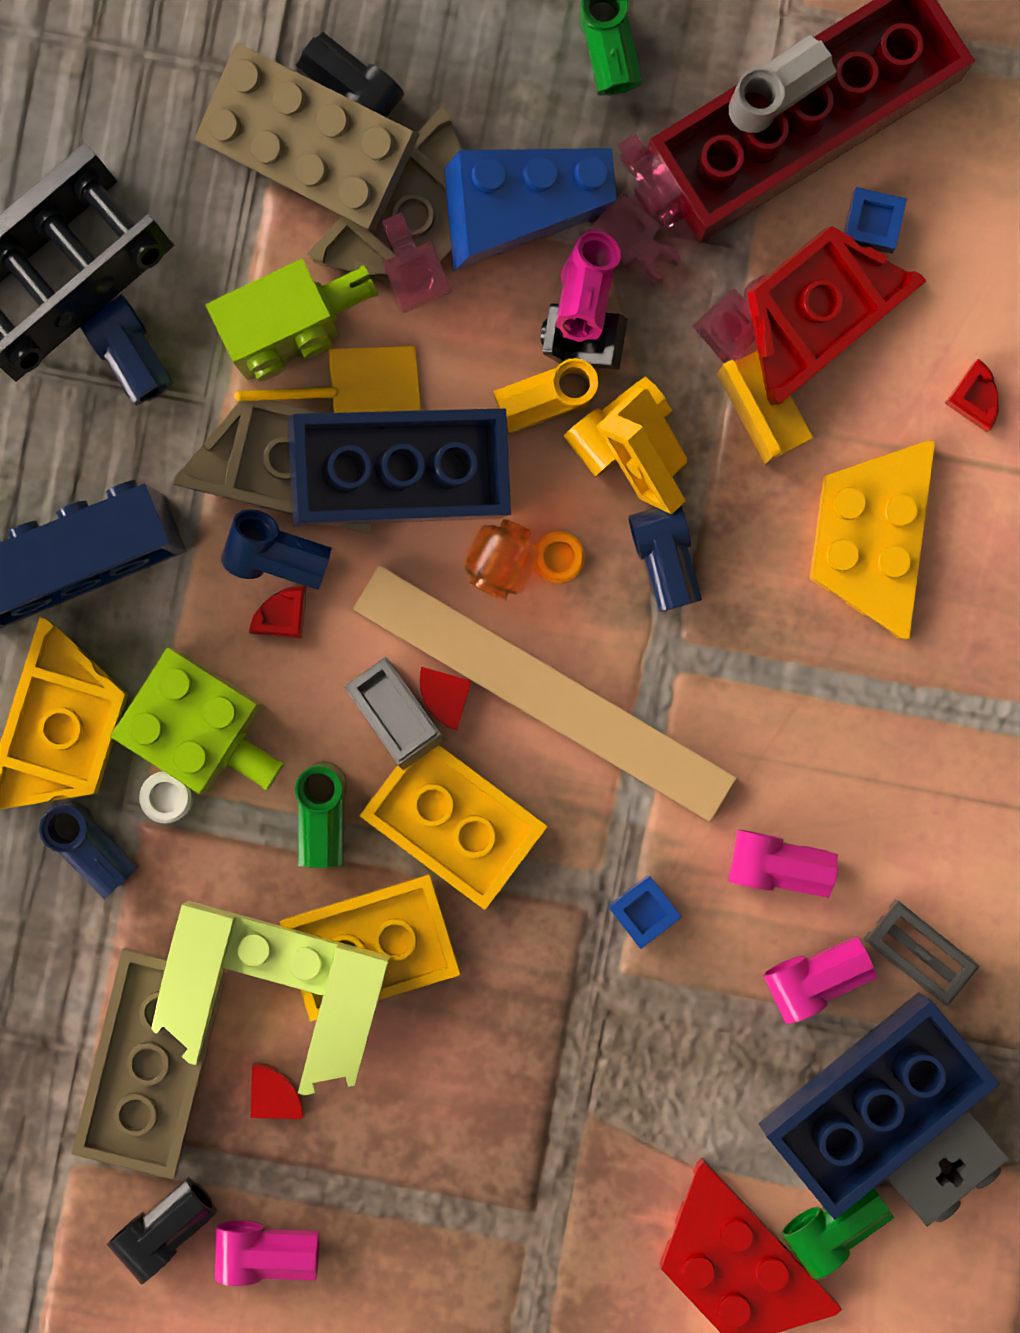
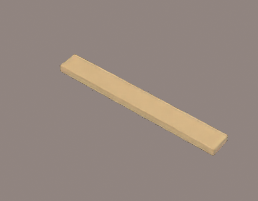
[353,565,737,822]

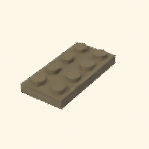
[194,42,420,231]
[71,947,226,1179]

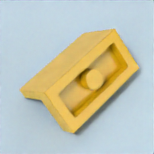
[717,350,813,464]
[596,386,687,515]

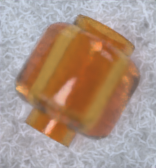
[464,519,540,601]

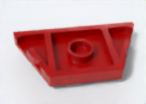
[747,226,926,406]
[659,1158,842,1333]

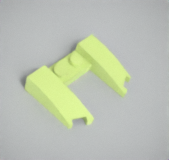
[151,901,391,1095]

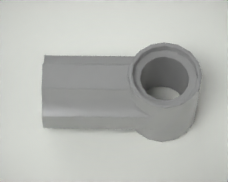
[729,34,837,133]

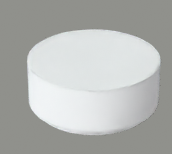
[139,771,194,823]

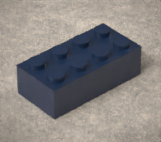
[288,408,511,526]
[0,480,187,629]
[758,992,1000,1220]

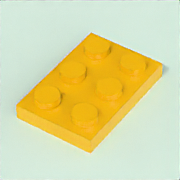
[360,744,548,910]
[279,873,461,1022]

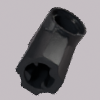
[296,32,405,117]
[107,1177,217,1285]

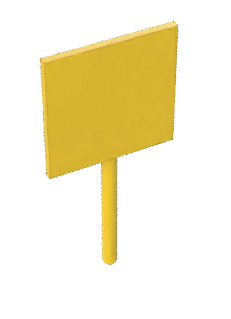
[234,346,421,413]

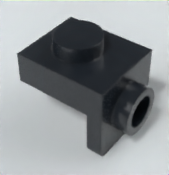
[541,303,628,370]

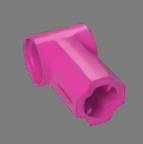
[555,230,621,342]
[728,830,838,898]
[763,936,877,1024]
[214,1220,320,1286]

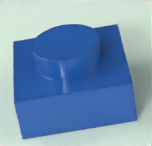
[844,187,907,254]
[608,874,682,949]

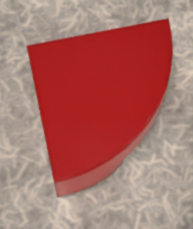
[945,358,999,433]
[249,586,307,639]
[419,667,472,731]
[250,1062,304,1119]

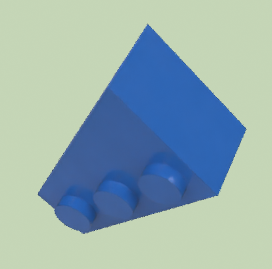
[444,148,617,272]

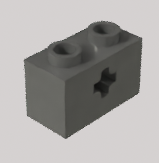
[887,1110,1008,1226]

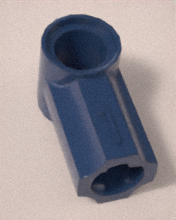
[80,293,173,406]
[628,506,702,612]
[221,509,332,590]
[39,801,139,899]

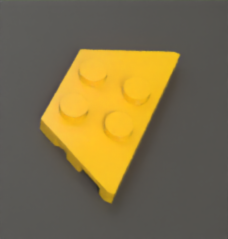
[810,440,935,640]
[0,617,129,809]

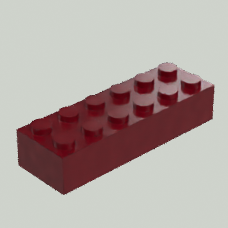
[645,0,975,243]

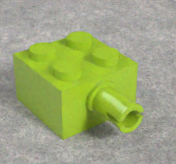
[205,258,379,382]
[110,647,285,794]

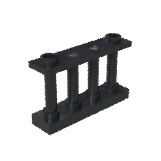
[0,142,175,382]

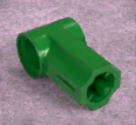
[579,0,642,96]
[295,761,347,868]
[782,1188,894,1279]

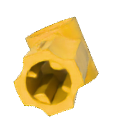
[493,358,599,435]
[563,376,673,477]

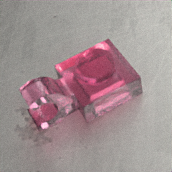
[382,213,452,314]

